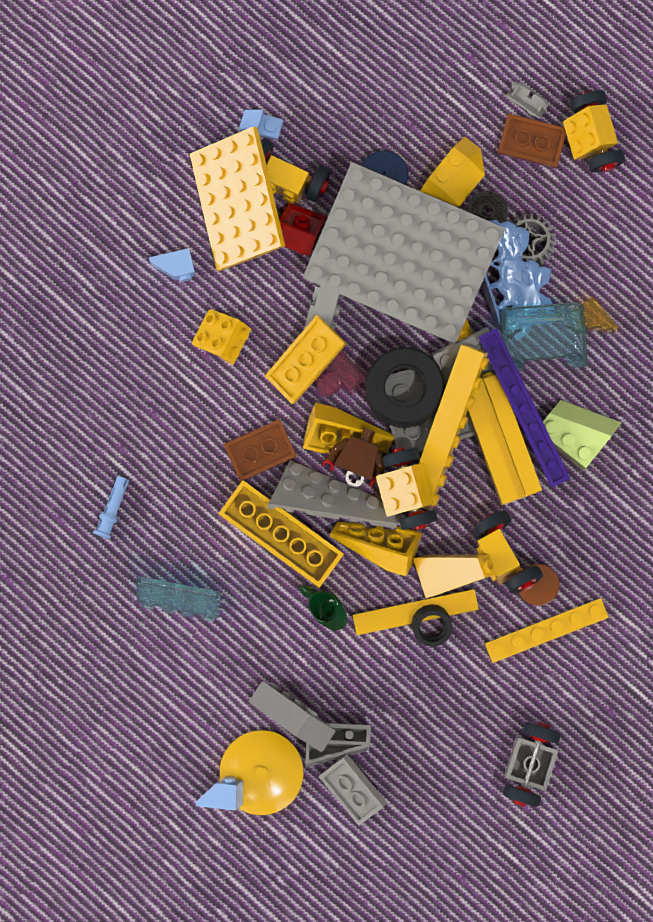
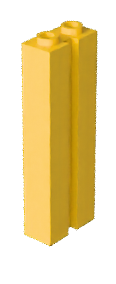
[467,372,542,506]

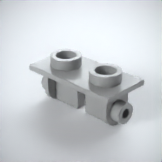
[506,81,549,119]

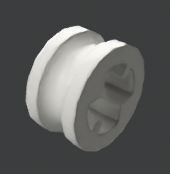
[346,471,364,487]

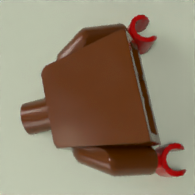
[322,428,385,487]

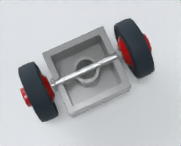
[503,722,561,807]

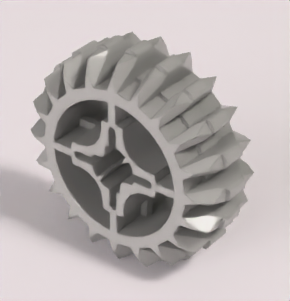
[509,213,557,266]

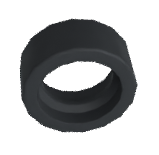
[411,604,453,647]

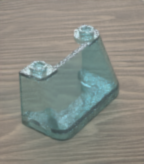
[501,303,587,371]

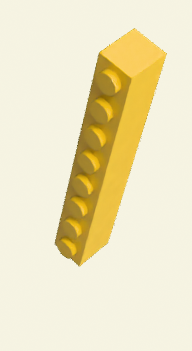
[419,344,489,510]

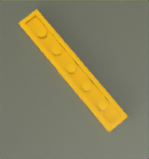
[353,589,479,635]

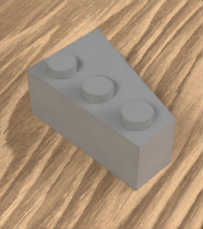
[305,723,371,768]

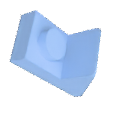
[239,110,284,141]

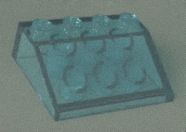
[137,576,225,622]

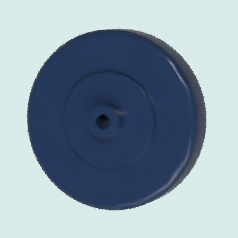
[361,151,408,185]

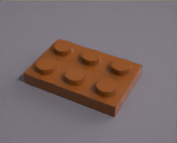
[497,113,566,169]
[223,419,297,482]

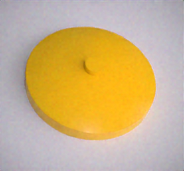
[220,730,304,815]

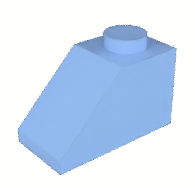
[149,248,196,282]
[196,776,243,811]

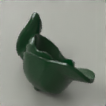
[299,585,347,631]

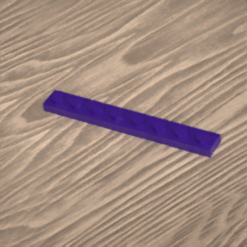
[478,328,570,488]

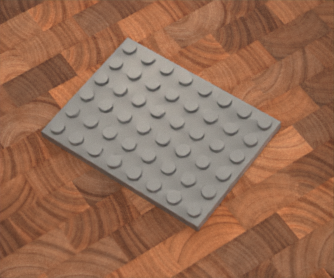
[303,162,506,344]

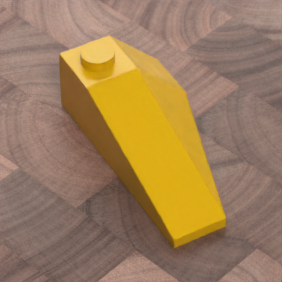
[303,402,394,453]
[330,522,422,576]

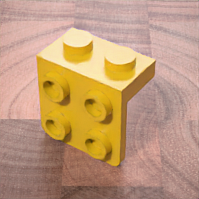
[192,309,252,365]

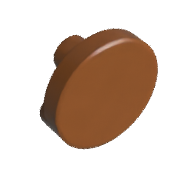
[519,564,559,606]

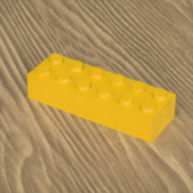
[218,481,344,589]

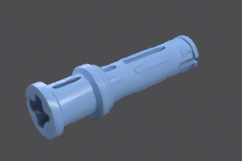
[93,476,129,539]

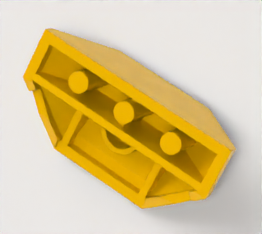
[420,137,485,207]

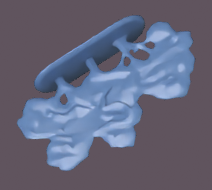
[481,220,556,340]

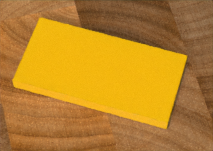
[265,315,347,404]

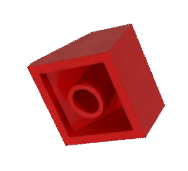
[279,203,327,257]

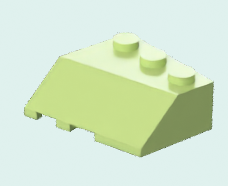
[543,400,622,470]

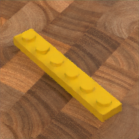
[485,598,609,663]

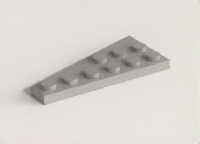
[267,460,402,529]

